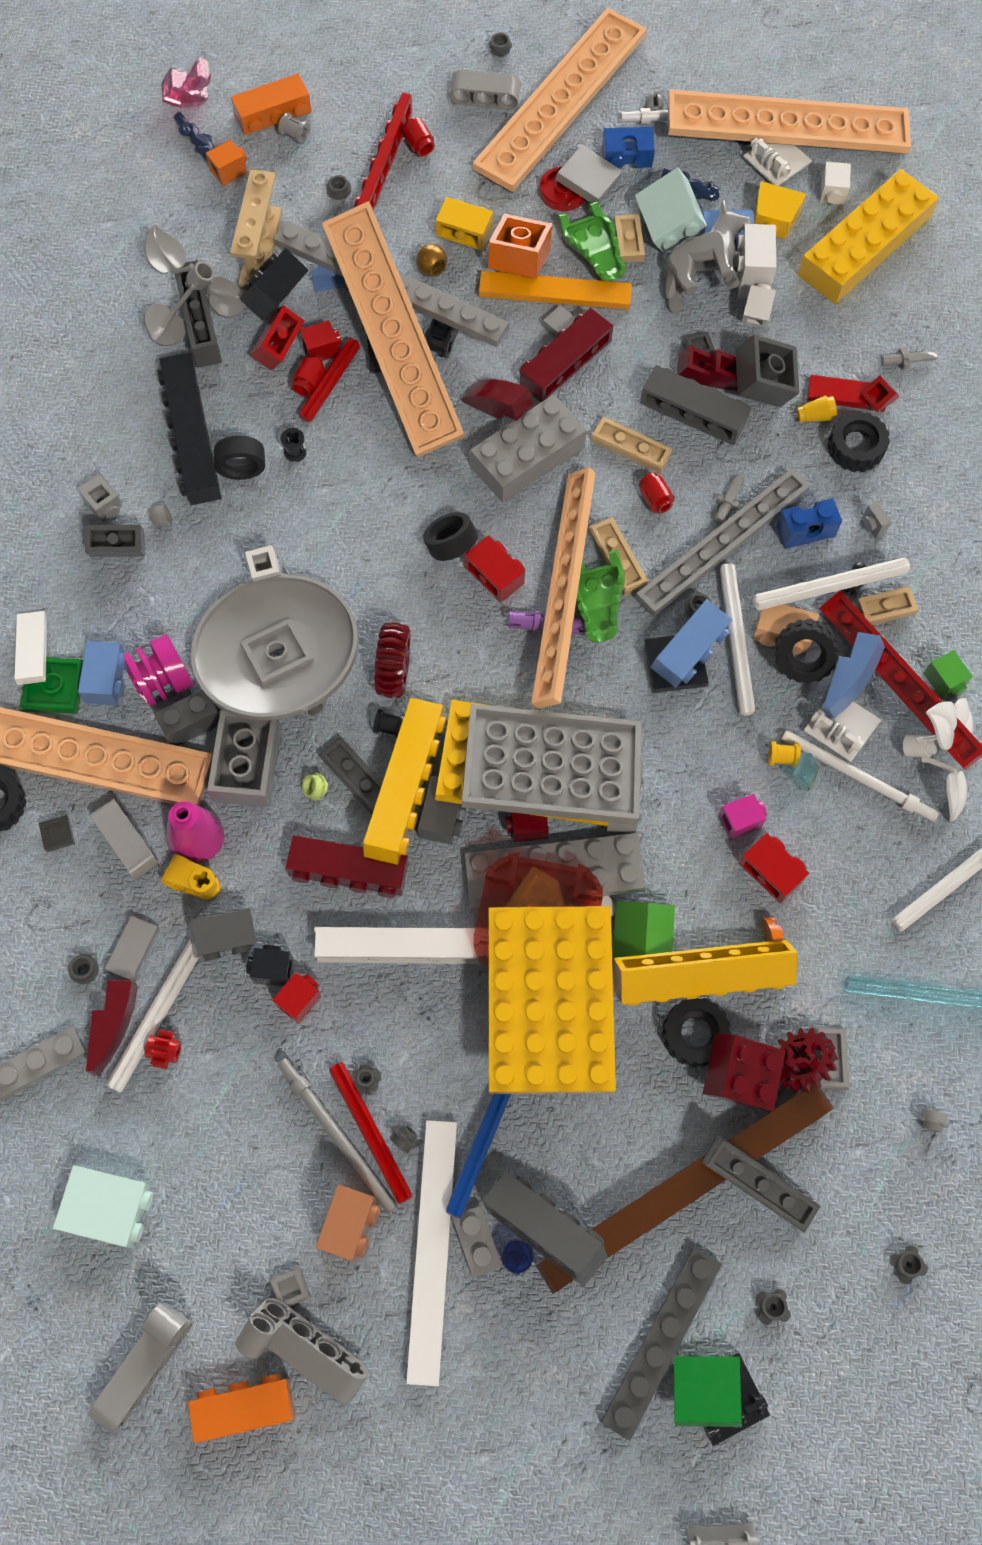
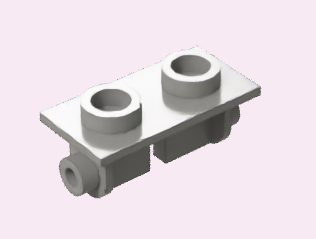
[686,1523,758,1545]

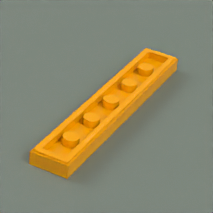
[479,271,632,310]

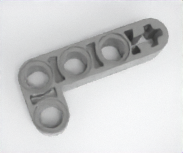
[235,1298,368,1403]
[88,1303,193,1435]

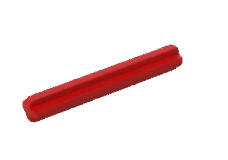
[299,337,360,423]

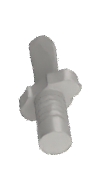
[881,347,938,369]
[714,475,745,524]

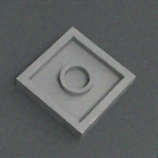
[555,145,623,203]

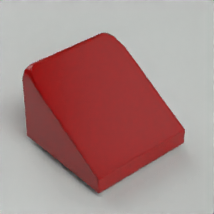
[860,375,900,412]

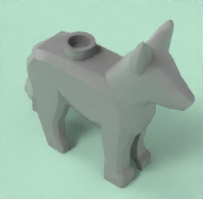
[665,200,751,313]

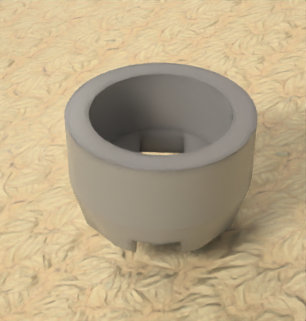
[644,93,664,111]
[149,504,172,527]

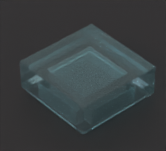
[792,752,820,792]

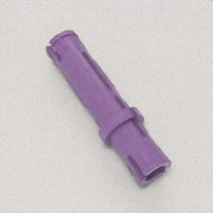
[508,611,586,635]

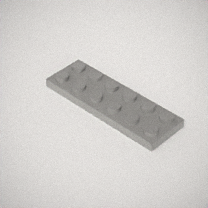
[465,833,646,912]

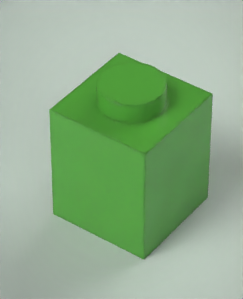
[924,650,973,700]

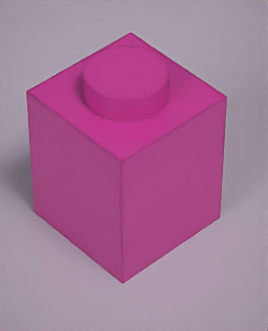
[719,794,767,840]

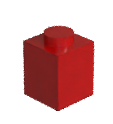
[300,320,342,361]
[272,973,322,1024]

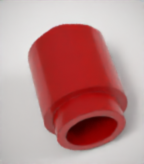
[402,118,435,157]
[291,357,326,397]
[639,473,675,513]

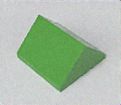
[612,901,675,960]

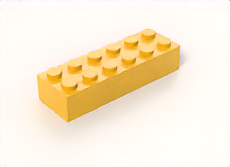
[798,169,939,305]

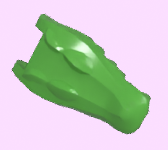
[557,201,626,282]
[576,549,625,643]

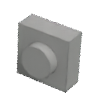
[862,501,891,539]

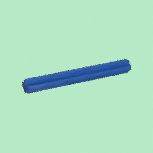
[446,1094,511,1218]

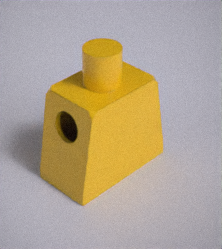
[754,181,806,239]

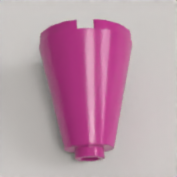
[166,801,224,864]

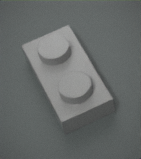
[452,1205,503,1279]

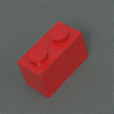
[250,305,305,370]
[464,535,525,603]
[738,833,810,904]

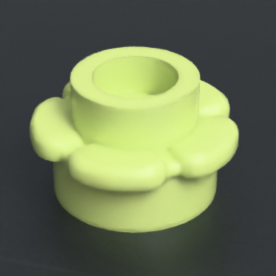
[302,773,328,801]

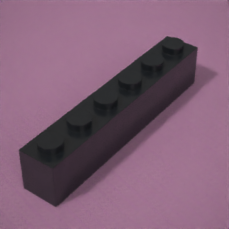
[157,352,222,505]

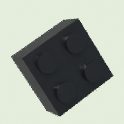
[240,247,309,321]

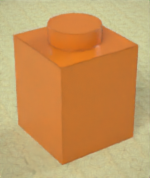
[206,139,247,186]

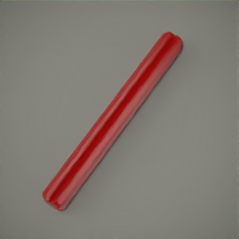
[329,1062,412,1204]

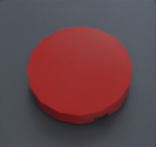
[539,166,586,212]

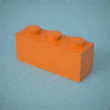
[231,73,312,135]
[188,1373,296,1443]

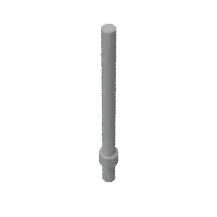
[277,1058,397,1214]

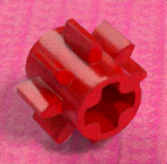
[145,1029,182,1069]

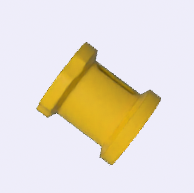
[768,741,801,769]

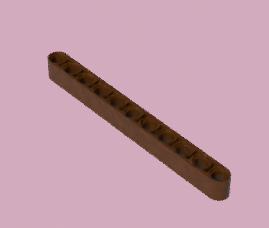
[536,1084,834,1294]

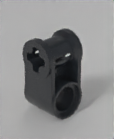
[424,318,458,358]

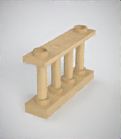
[230,169,283,290]

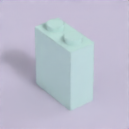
[635,167,707,253]
[53,1165,153,1249]

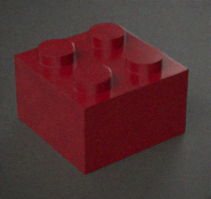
[702,1034,786,1112]

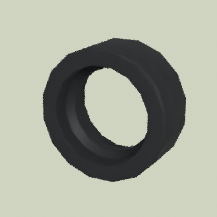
[213,435,265,480]
[423,512,478,561]

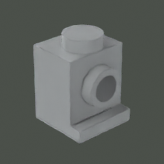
[77,474,122,521]

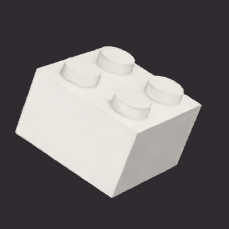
[734,224,776,299]

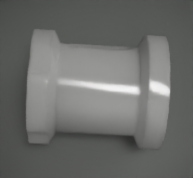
[278,113,311,144]

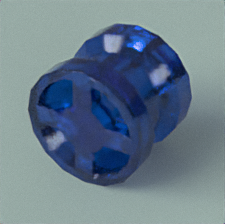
[502,1240,534,1274]

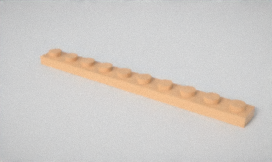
[531,467,595,709]

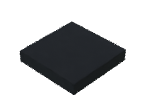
[644,635,709,693]

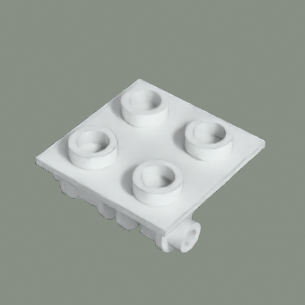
[743,138,812,186]
[804,701,881,763]

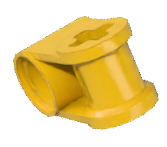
[160,854,221,901]

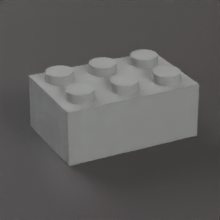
[207,710,281,807]

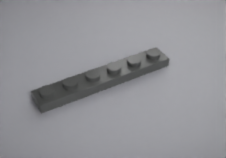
[601,1247,722,1441]

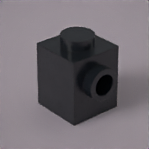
[246,945,293,986]

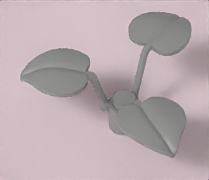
[144,224,247,346]

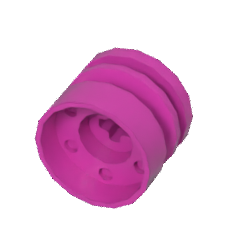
[123,634,194,707]

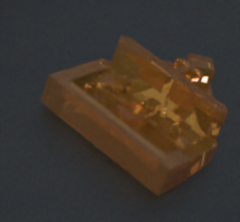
[505,866,565,907]

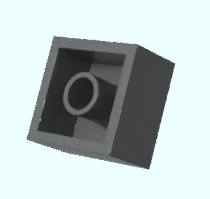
[736,334,800,407]

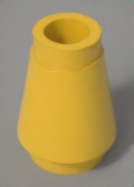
[797,395,837,423]

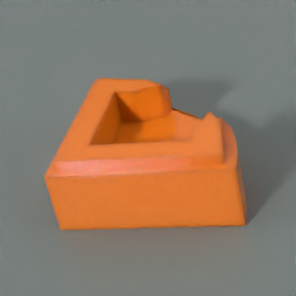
[761,916,784,942]

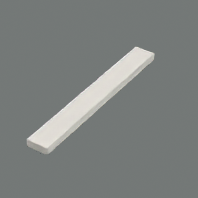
[406,1120,457,1386]

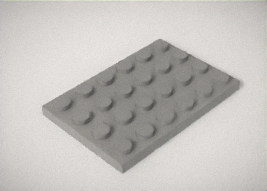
[461,704,641,825]

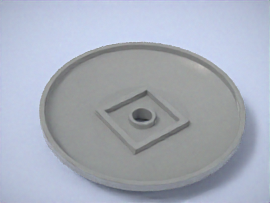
[191,574,359,720]

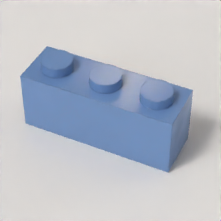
[650,599,732,688]

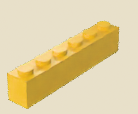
[363,698,447,865]
[614,940,798,1006]

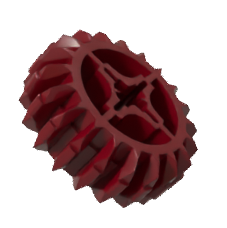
[374,622,411,698]

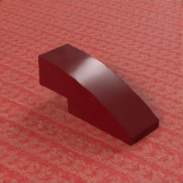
[676,345,738,391]
[461,379,534,421]
[86,980,138,1076]

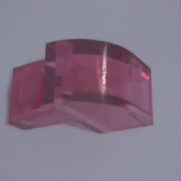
[161,57,211,108]

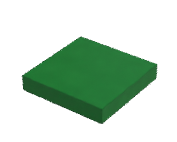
[20,657,83,714]
[674,1356,742,1427]

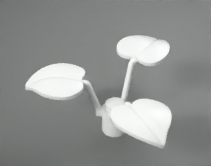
[903,698,973,822]

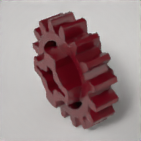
[778,1028,839,1093]

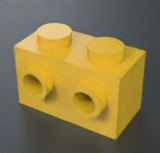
[436,197,493,251]

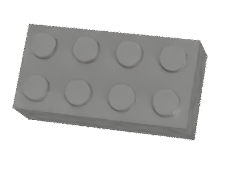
[470,394,587,503]

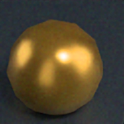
[416,244,447,277]

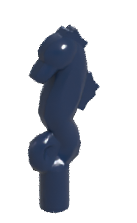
[174,112,215,157]
[661,168,720,202]

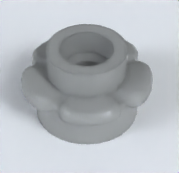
[918,1109,949,1133]

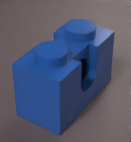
[602,127,655,169]
[776,498,842,549]

